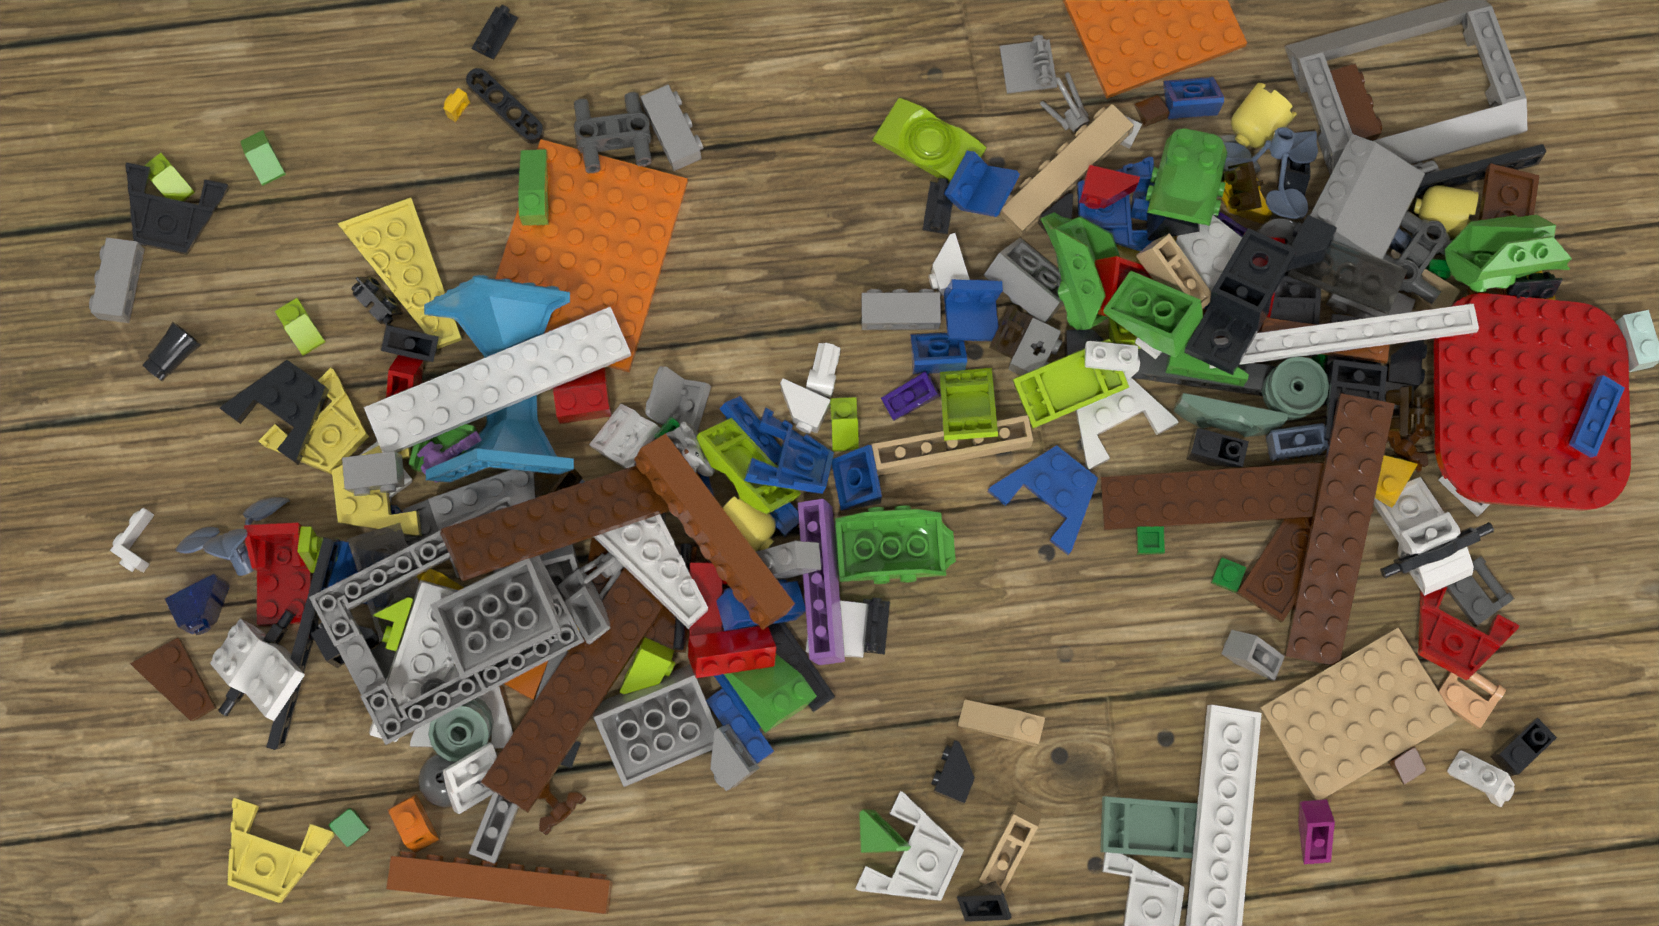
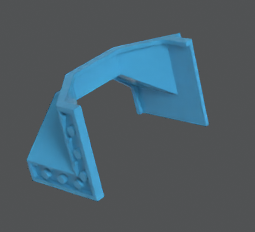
[424,275,574,483]

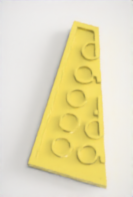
[337,198,462,349]

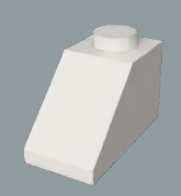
[928,233,970,296]
[781,379,830,434]

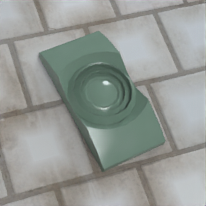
[1174,393,1288,437]
[1100,796,1198,859]

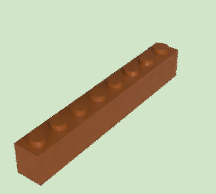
[634,434,795,630]
[386,851,612,914]

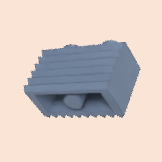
[1266,423,1328,462]

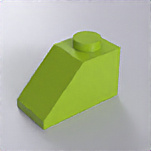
[620,637,675,694]

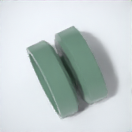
[1262,356,1329,420]
[428,697,494,762]

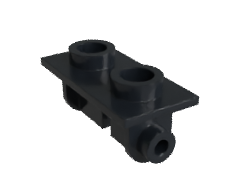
[471,5,518,60]
[922,178,953,235]
[1507,272,1563,299]
[351,277,403,324]
[863,598,890,655]

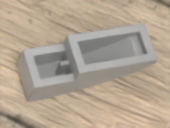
[558,569,611,645]

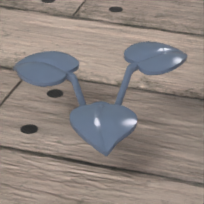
[1223,127,1318,219]
[175,497,290,576]

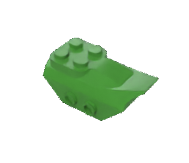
[1146,128,1228,226]
[1040,212,1120,330]
[1445,215,1572,292]
[835,506,956,584]

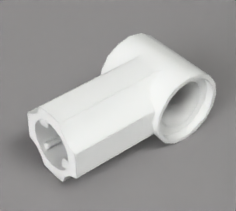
[806,343,840,398]

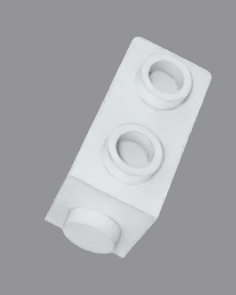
[1085,341,1140,380]
[110,508,154,573]
[1447,751,1514,807]

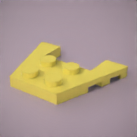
[259,368,369,475]
[332,445,422,536]
[227,798,335,903]

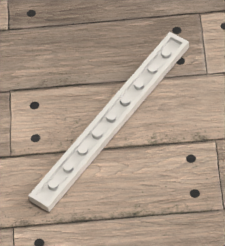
[1209,304,1479,369]

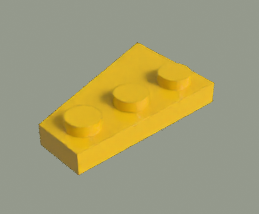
[1375,455,1417,508]

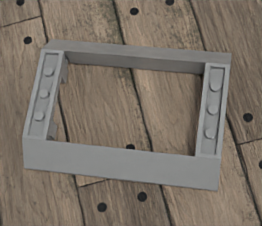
[1285,0,1528,176]
[309,496,584,745]

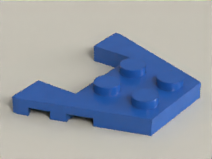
[1077,157,1155,251]
[744,407,834,494]
[987,445,1098,555]

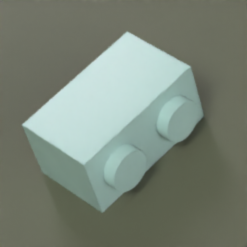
[1615,310,1659,372]

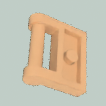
[1438,672,1506,729]

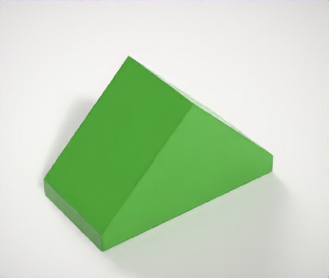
[240,130,286,186]
[859,809,911,853]

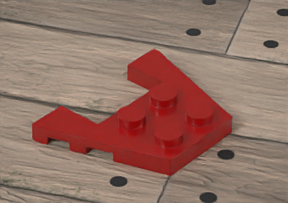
[1418,586,1520,681]

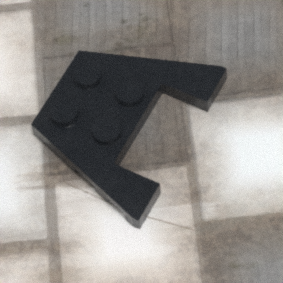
[125,162,229,255]
[219,360,329,465]

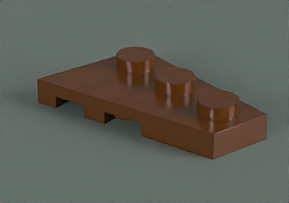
[130,637,217,721]

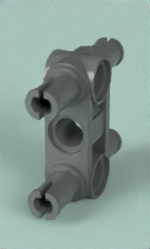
[574,92,652,173]
[1366,211,1452,304]

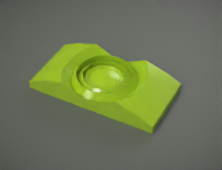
[873,98,987,184]
[1012,339,1129,428]
[940,368,998,441]
[696,418,802,514]

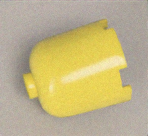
[1231,83,1297,149]
[1413,186,1479,240]
[723,496,776,552]

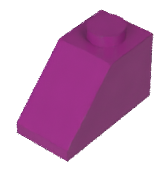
[1298,799,1335,864]

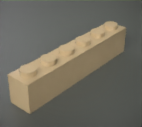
[1000,104,1134,237]
[872,415,1033,476]

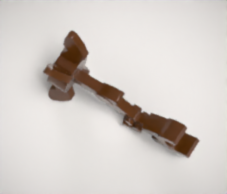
[1387,397,1434,473]
[538,781,586,835]

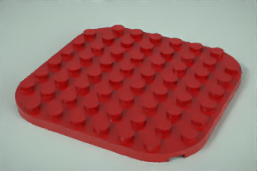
[1434,293,1631,511]

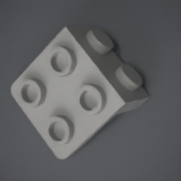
[645,366,711,432]

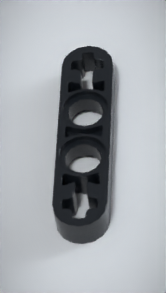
[466,68,544,144]

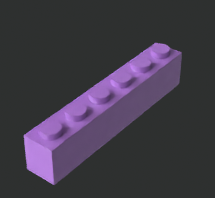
[798,499,845,665]

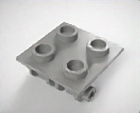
[999,35,1057,94]

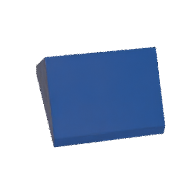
[1163,77,1224,119]
[910,333,967,375]
[832,445,882,511]

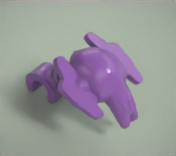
[417,431,482,483]

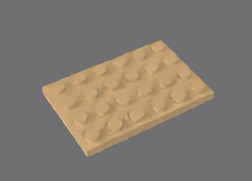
[1259,628,1456,800]

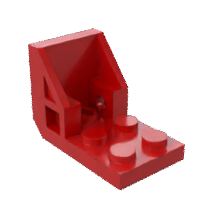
[244,523,313,626]

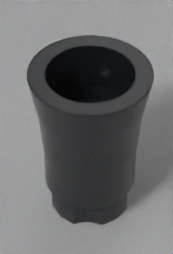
[142,321,201,381]

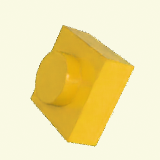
[443,88,470,122]

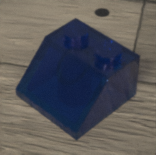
[165,574,230,635]

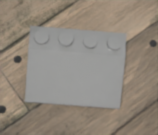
[1310,134,1425,262]
[428,470,535,578]
[430,558,562,680]
[593,664,717,787]

